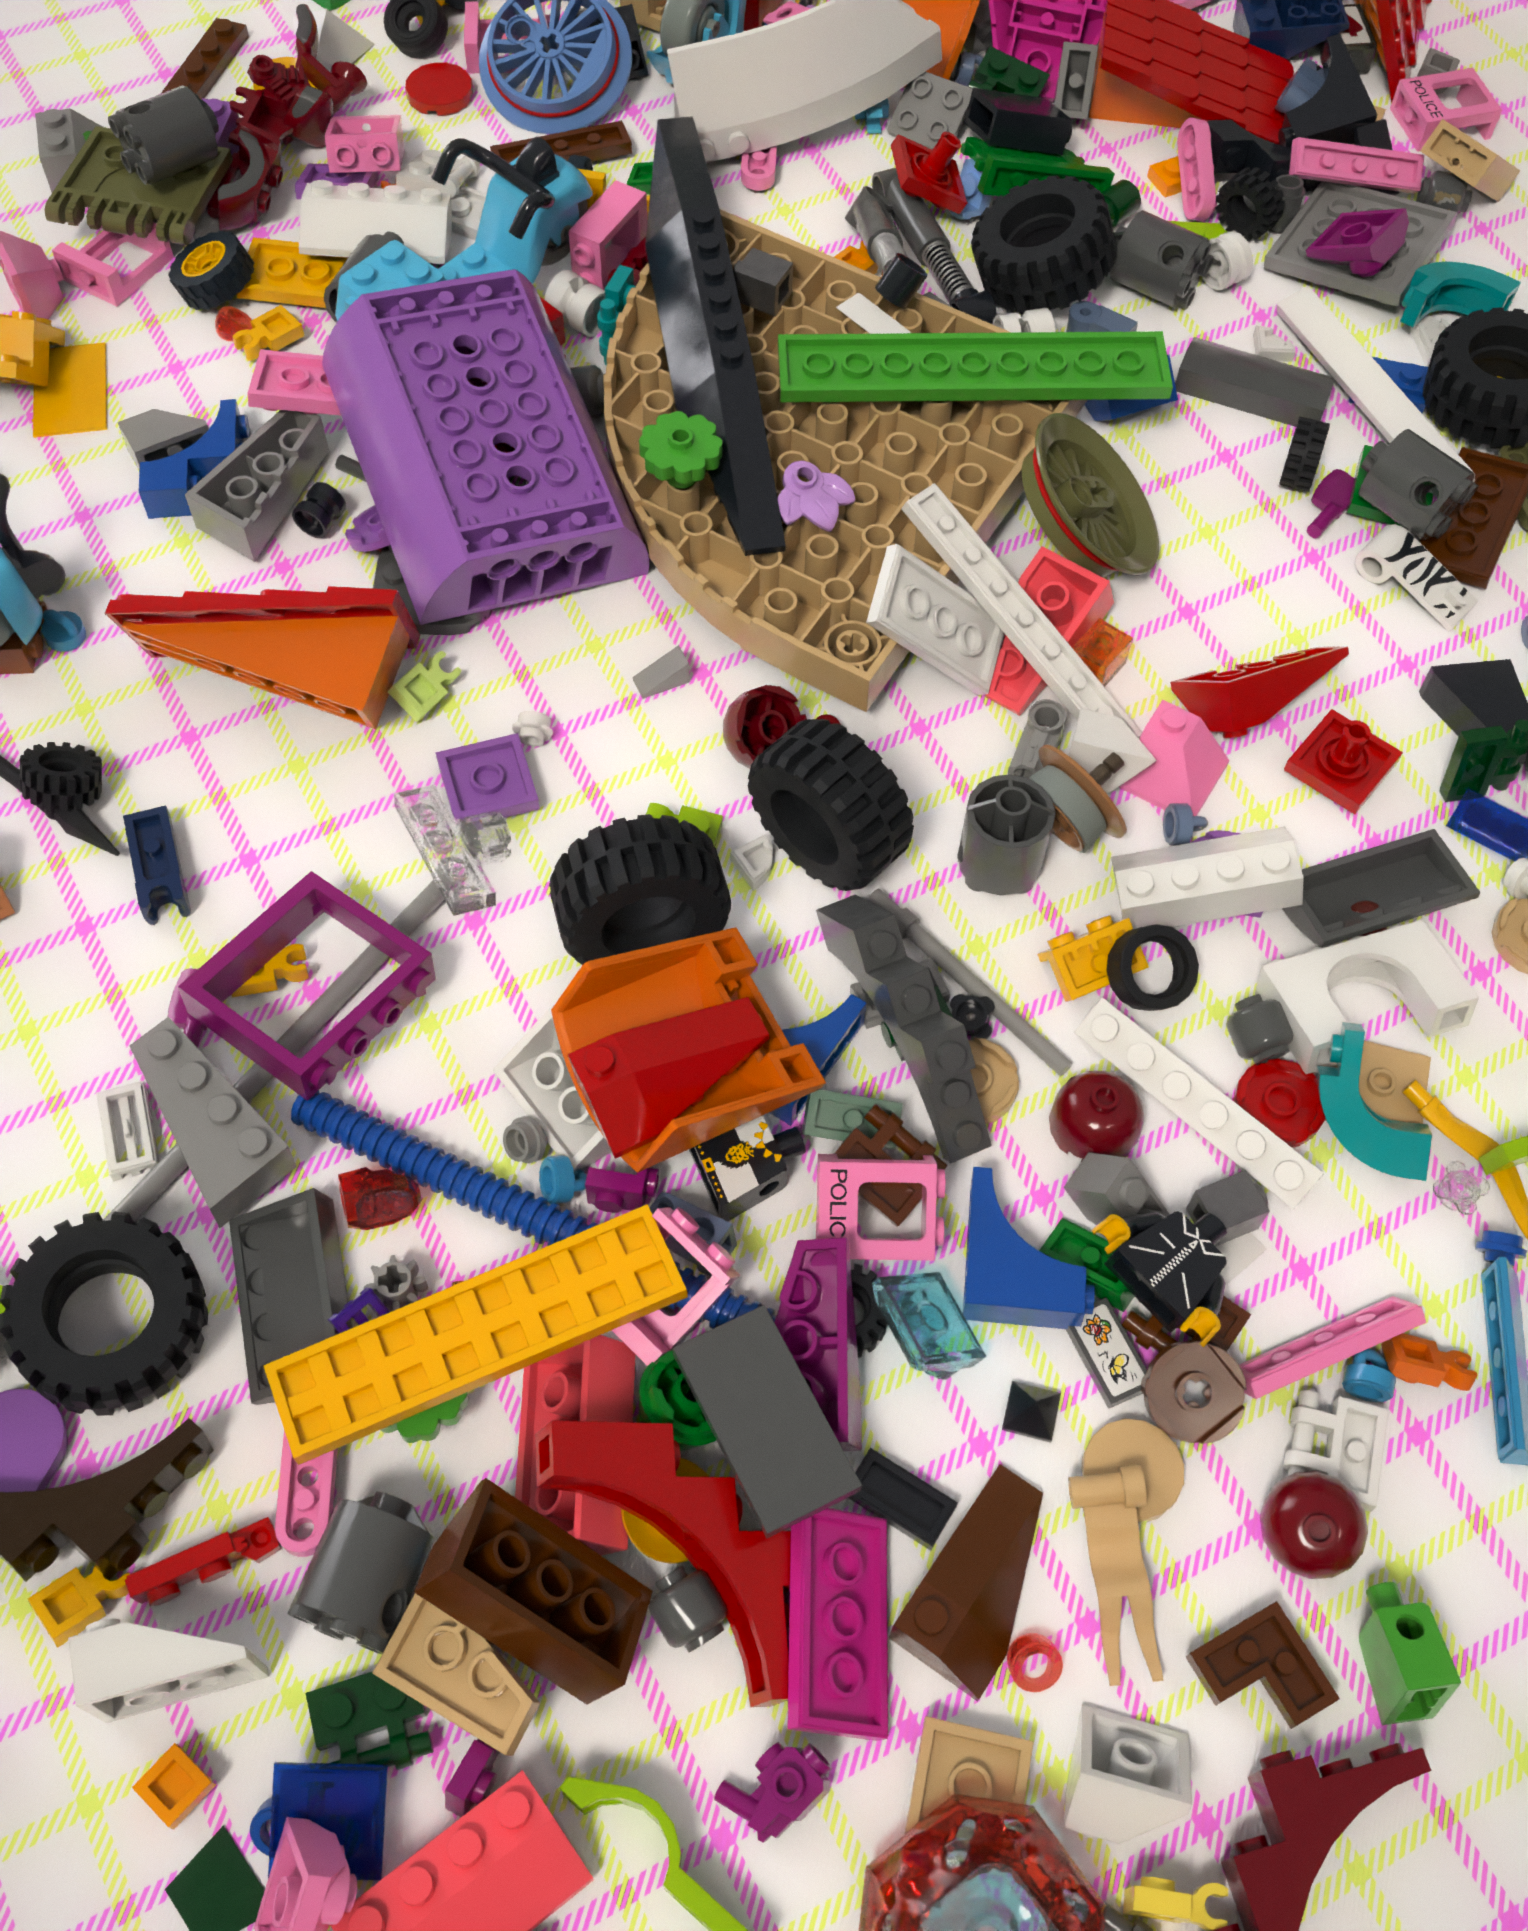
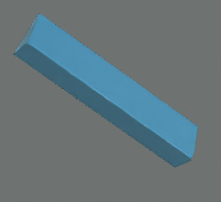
[1481,1256,1528,1466]

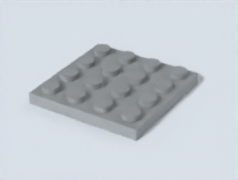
[1264,181,1457,307]

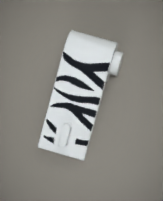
[1355,524,1478,632]

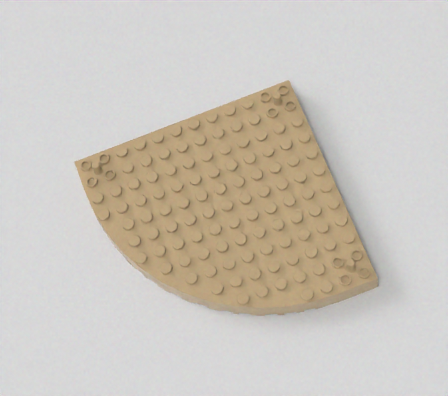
[603,209,1087,712]

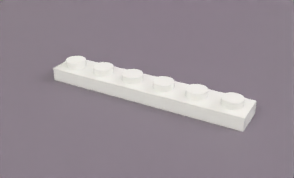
[1074,997,1324,1210]

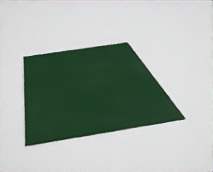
[164,1825,265,1931]

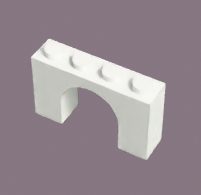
[1255,919,1479,1074]

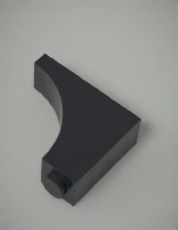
[1278,33,1378,148]

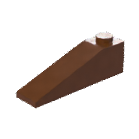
[888,1464,1043,1702]

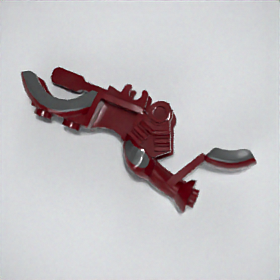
[206,4,367,231]

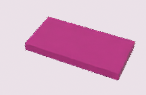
[787,1508,888,1741]

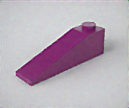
[774,1237,862,1452]

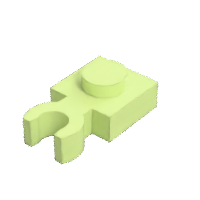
[387,651,461,722]

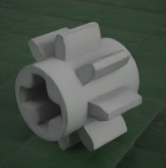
[364,1255,428,1312]

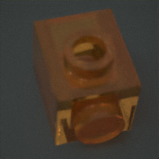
[1072,618,1133,687]

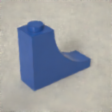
[769,994,867,1126]
[962,1167,1095,1329]

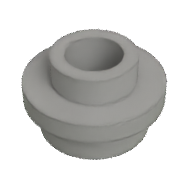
[503,1116,546,1164]

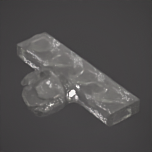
[394,784,511,916]

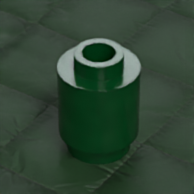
[1102,180,1141,228]

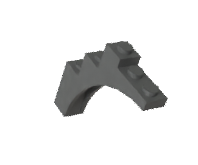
[816,895,992,1164]

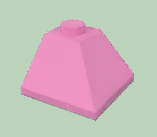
[0,230,64,319]
[1118,700,1230,816]

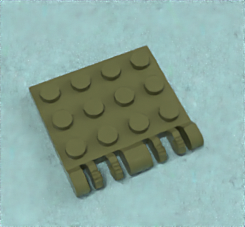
[45,126,233,245]

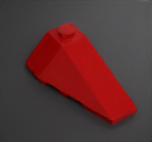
[1170,646,1349,738]
[568,997,770,1159]

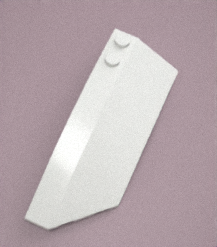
[667,0,942,163]

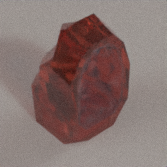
[338,1167,422,1230]

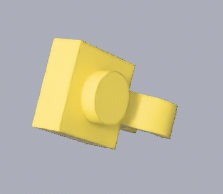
[1123,1877,1228,1931]

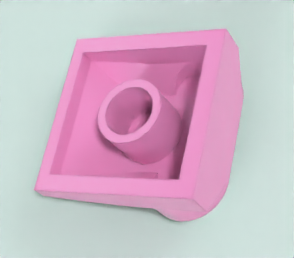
[254,1817,357,1931]

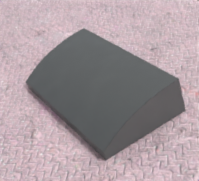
[1175,337,1335,427]
[1282,829,1481,947]
[229,1188,352,1405]

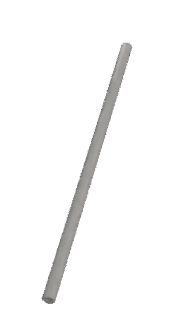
[0,870,459,1359]

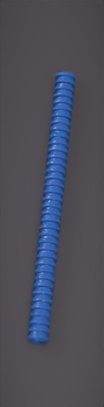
[291,1090,776,1329]

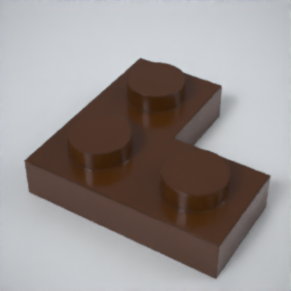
[1186,1601,1340,1729]

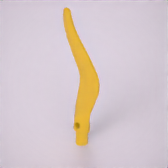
[1402,1080,1528,1240]

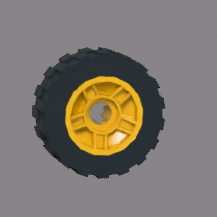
[168,230,254,310]

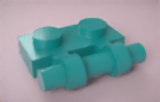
[597,265,636,365]

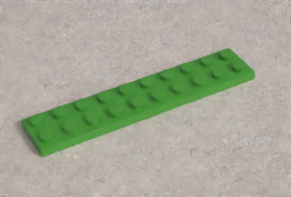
[778,331,1173,402]

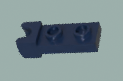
[123,805,191,925]

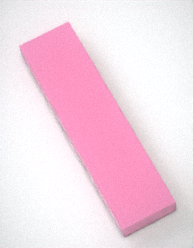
[1289,137,1424,194]
[1239,1296,1426,1399]

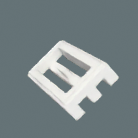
[96,1081,159,1182]

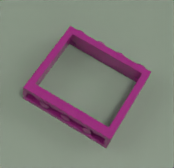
[178,871,436,1101]

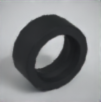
[1106,924,1199,1011]

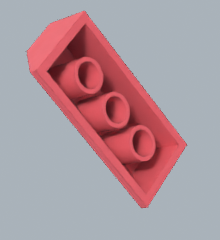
[515,1335,635,1556]
[330,1770,594,1931]

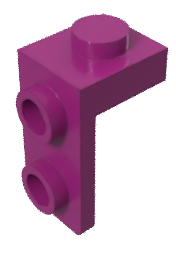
[585,1166,659,1213]

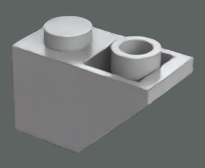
[1063,1152,1170,1225]

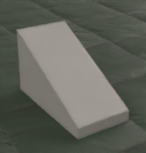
[633,645,689,699]

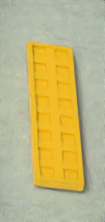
[263,1204,688,1465]

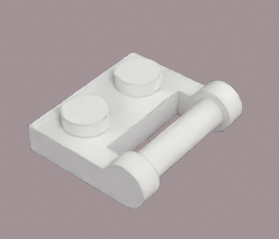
[396,149,481,198]

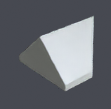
[291,9,375,72]
[1069,709,1157,795]

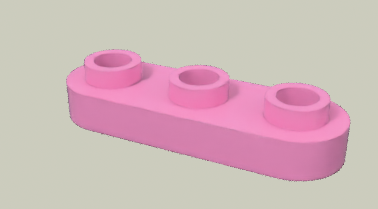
[1177,117,1217,222]
[741,146,777,191]
[275,1431,338,1557]

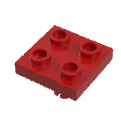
[890,131,967,215]
[1284,709,1403,814]

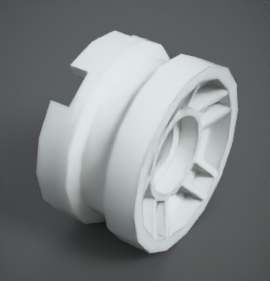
[1202,231,1253,290]

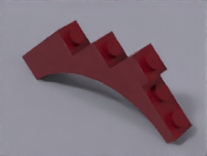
[1212,1743,1432,1931]

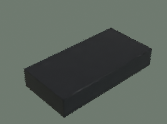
[848,1448,958,1551]

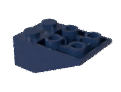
[1232,0,1350,59]

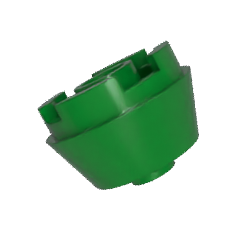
[638,1350,716,1451]

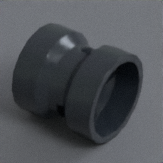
[292,482,347,538]

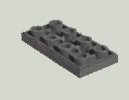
[673,1305,862,1539]

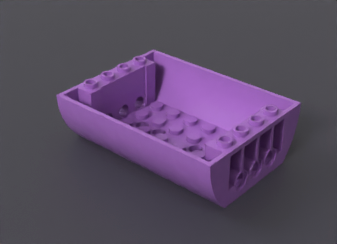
[322,269,649,625]

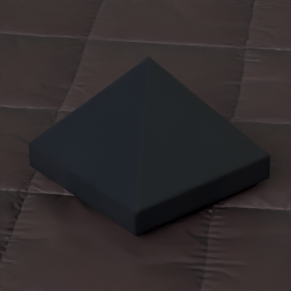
[1002,1381,1061,1443]

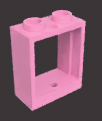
[324,115,405,173]
[569,180,648,290]

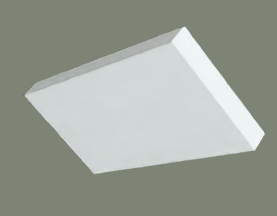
[866,544,1004,695]

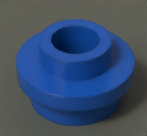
[1475,1230,1527,1266]

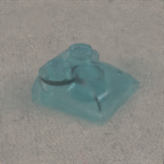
[872,1272,987,1380]

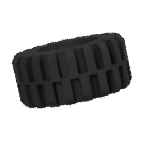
[971,175,1117,315]
[1423,307,1528,449]
[747,719,914,891]
[549,814,731,965]
[0,1211,208,1416]

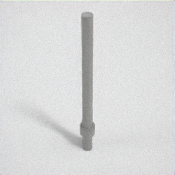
[868,888,1073,1077]

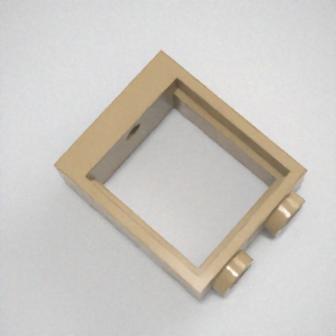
[1420,119,1521,202]

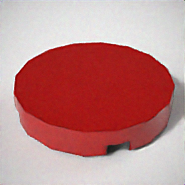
[405,62,473,116]
[1233,1059,1326,1147]

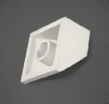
[1064,1704,1192,1844]

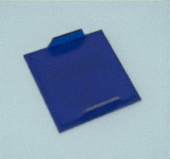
[268,1762,388,1881]

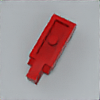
[125,1517,282,1607]

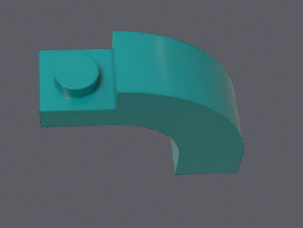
[1400,261,1522,328]
[1317,1022,1432,1181]

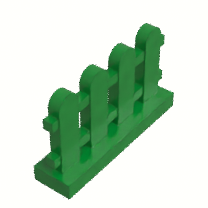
[960,137,1115,196]

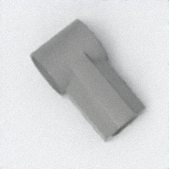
[1008,699,1066,778]

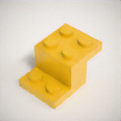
[0,311,65,387]

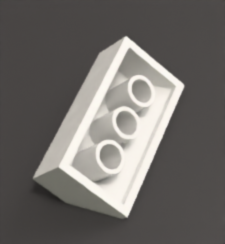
[299,180,452,264]
[1111,826,1303,929]

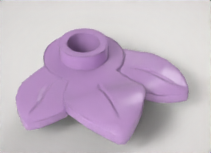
[777,461,855,532]

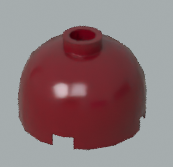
[723,685,807,769]
[1049,1071,1145,1162]
[1260,1471,1368,1579]

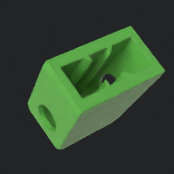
[1359,1582,1461,1725]

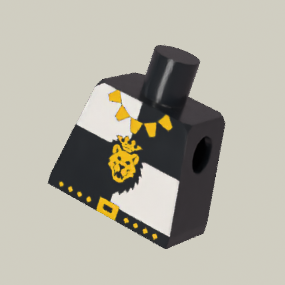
[689,1115,806,1221]

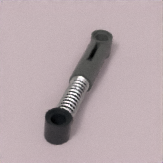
[872,167,997,324]
[845,186,928,309]

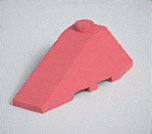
[985,546,1114,716]

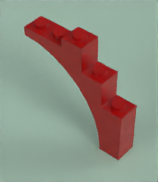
[535,1421,791,1707]

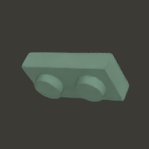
[801,1089,903,1150]

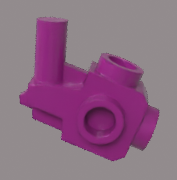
[714,1742,832,1843]

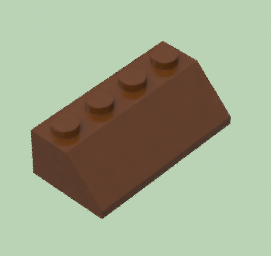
[414,1478,653,1705]

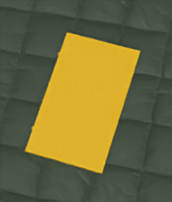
[32,342,107,438]

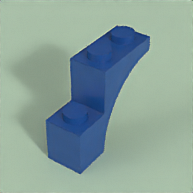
[138,399,250,519]

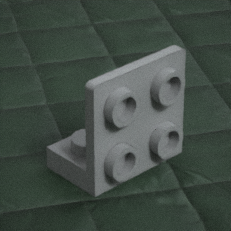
[887,72,973,149]

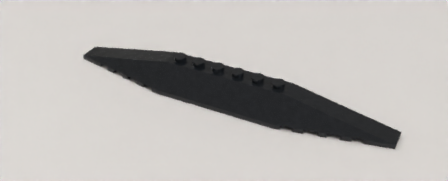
[645,116,786,556]

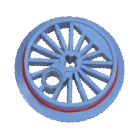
[479,0,632,135]

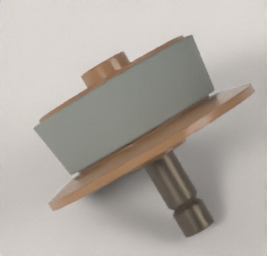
[1028,745,1127,853]

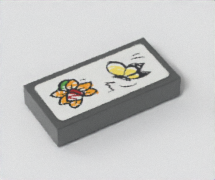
[1065,1297,1147,1409]

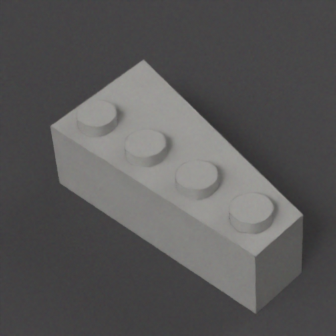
[184,410,329,562]
[129,1017,296,1228]

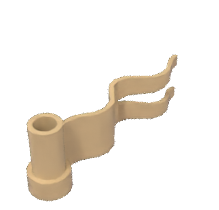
[1068,1464,1163,1686]

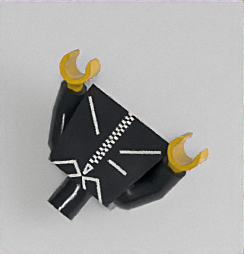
[1091,1211,1227,1347]

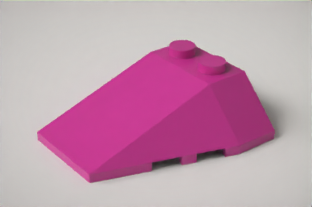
[989,0,1107,102]

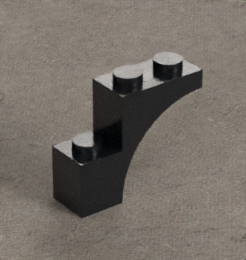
[1205,119,1322,192]

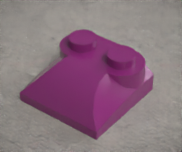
[1306,208,1409,277]

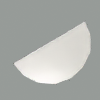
[1408,315,1450,367]

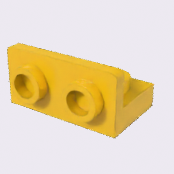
[1037,915,1149,1002]

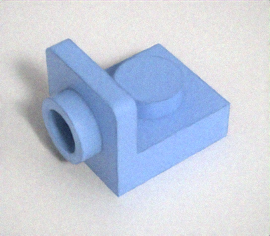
[951,159,992,220]

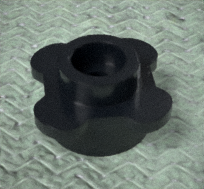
[950,994,995,1039]

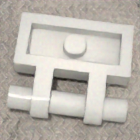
[1283,1390,1389,1512]

